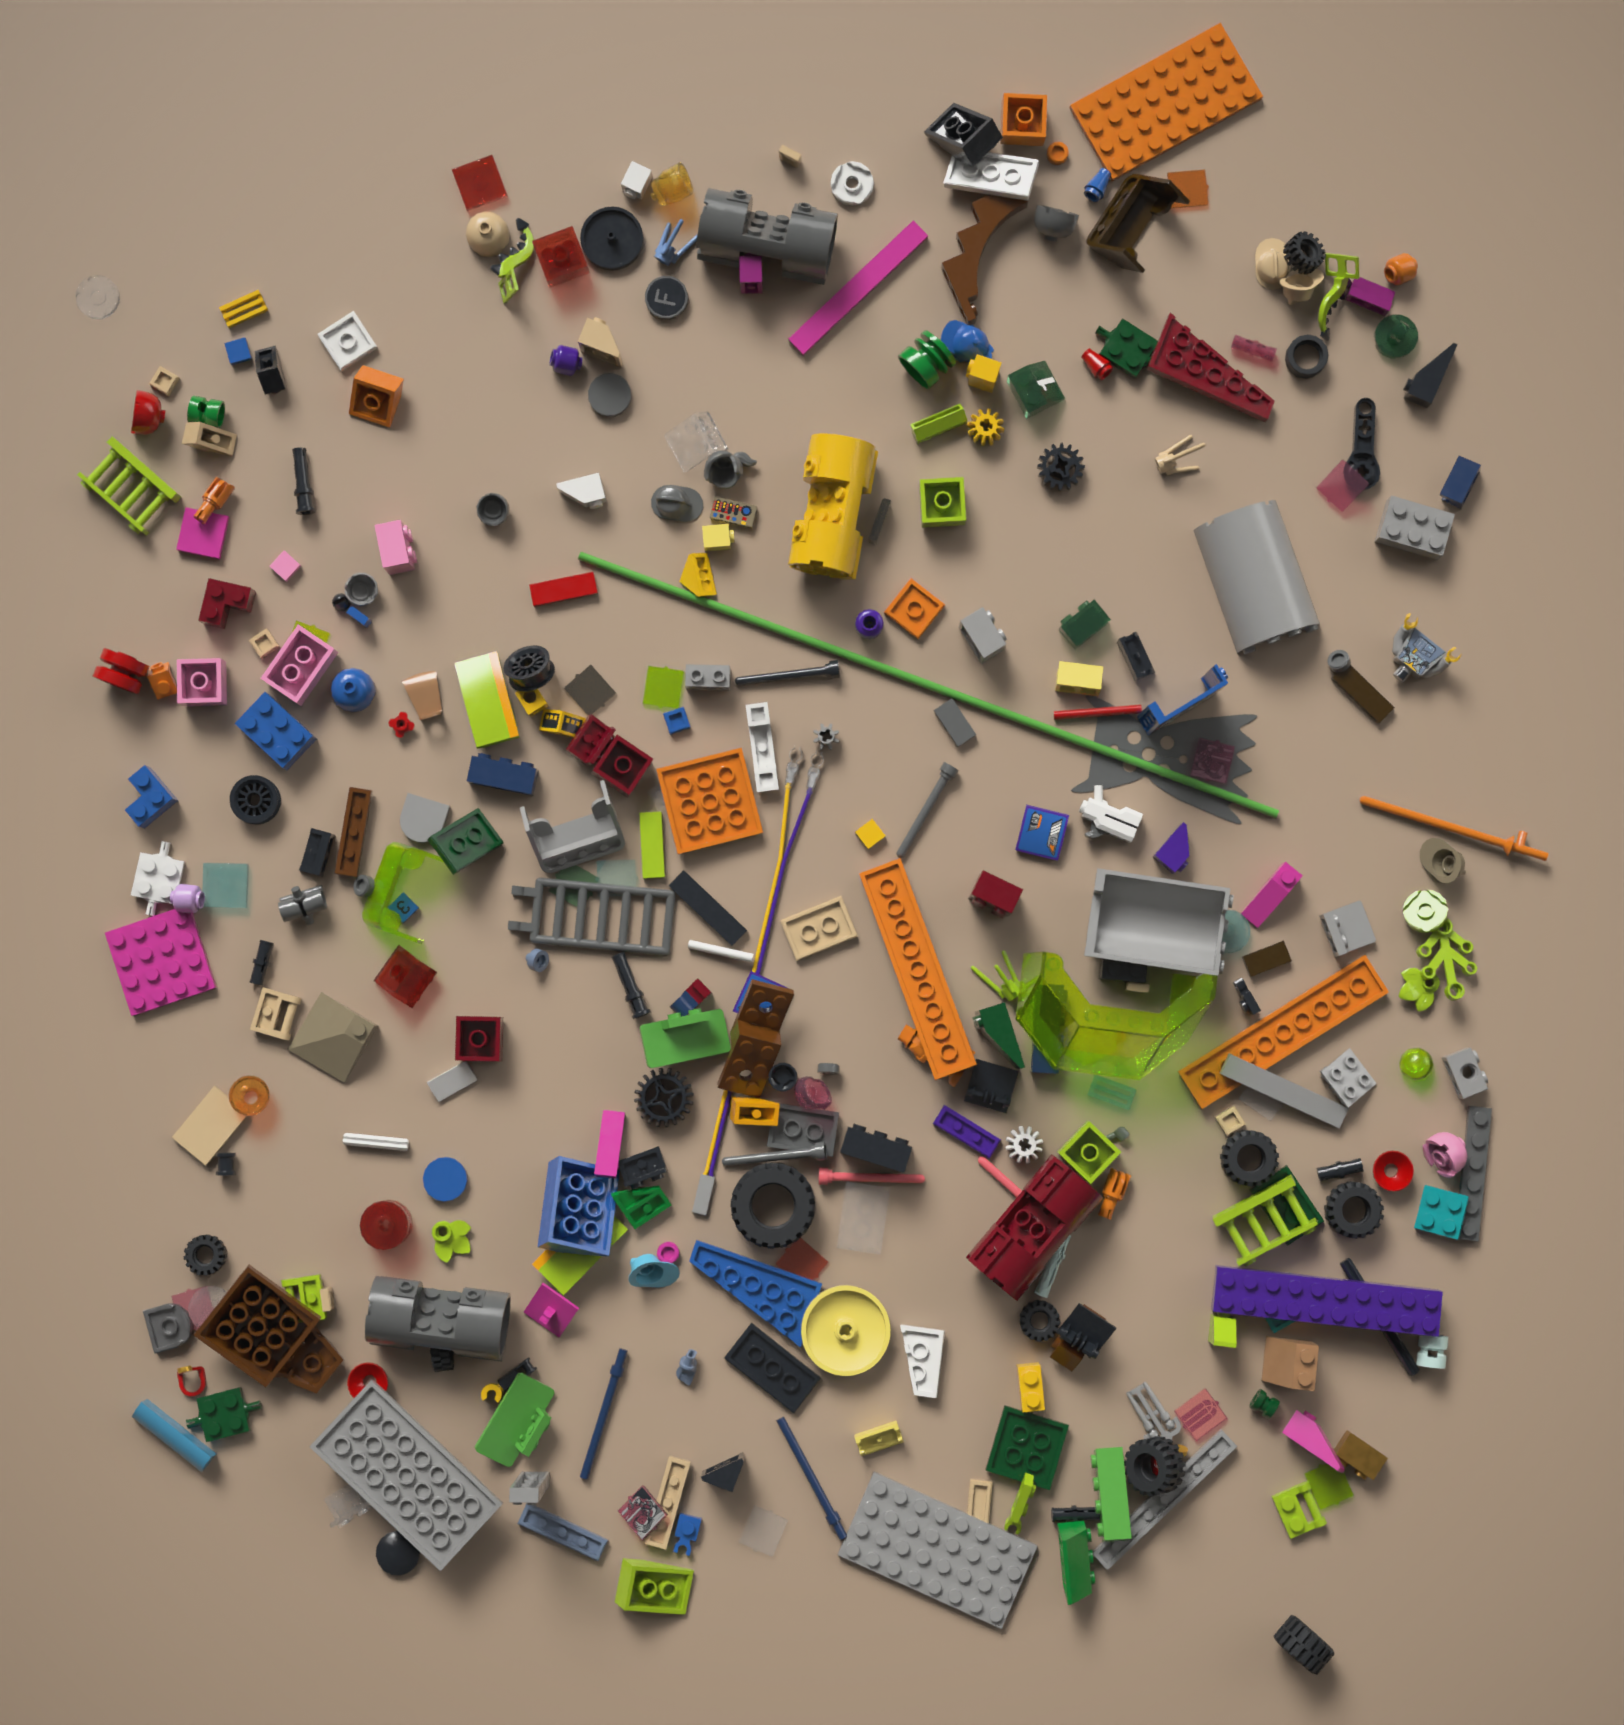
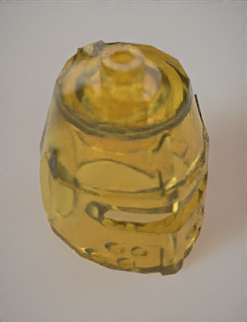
[650,162,693,206]

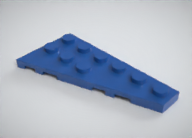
[689,1240,822,1348]

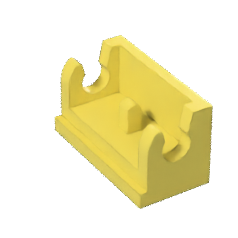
[1055,661,1103,696]
[855,1420,904,1456]

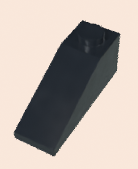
[1403,343,1458,408]

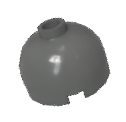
[1034,205,1079,242]

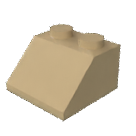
[578,317,623,368]

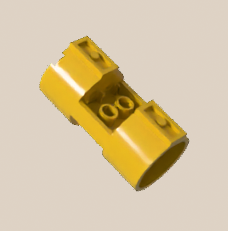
[788,433,878,580]

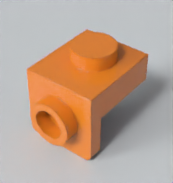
[147,662,177,700]

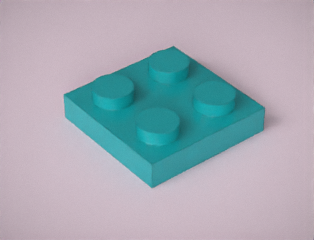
[1414,1185,1469,1240]

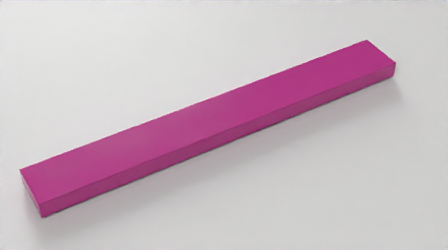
[788,220,928,356]

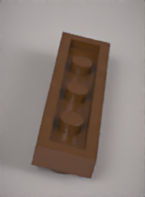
[335,787,373,877]

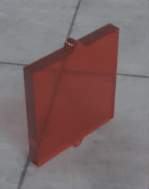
[775,1238,828,1280]

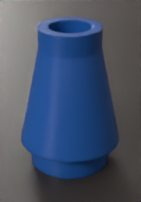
[1084,168,1111,202]

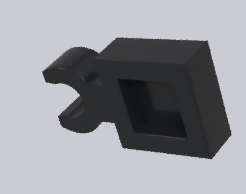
[1233,978,1261,1015]

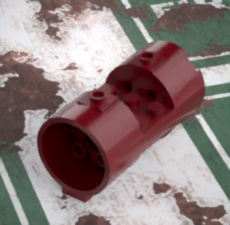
[966,1154,1103,1301]

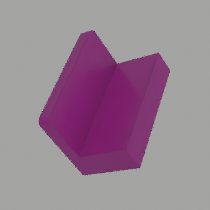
[1345,277,1395,316]

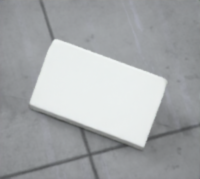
[427,1061,477,1102]

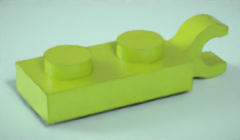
[1004,1473,1036,1534]

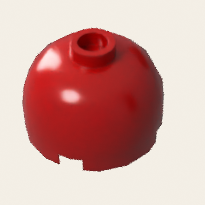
[131,390,166,435]

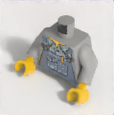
[1392,613,1462,683]

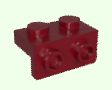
[566,714,616,765]

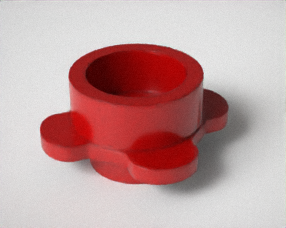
[388,712,415,738]

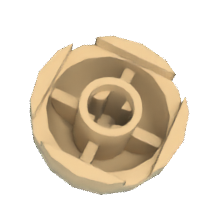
[466,211,510,257]

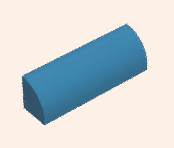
[132,1399,217,1472]

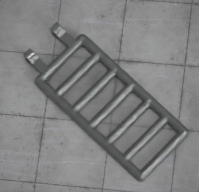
[508,878,676,956]

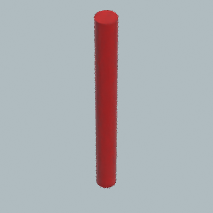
[1053,705,1142,720]

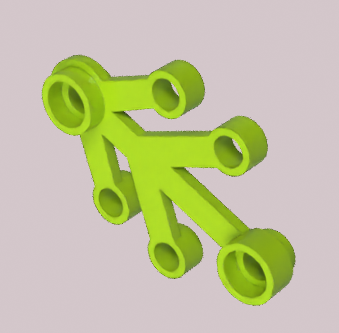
[1416,918,1477,1001]

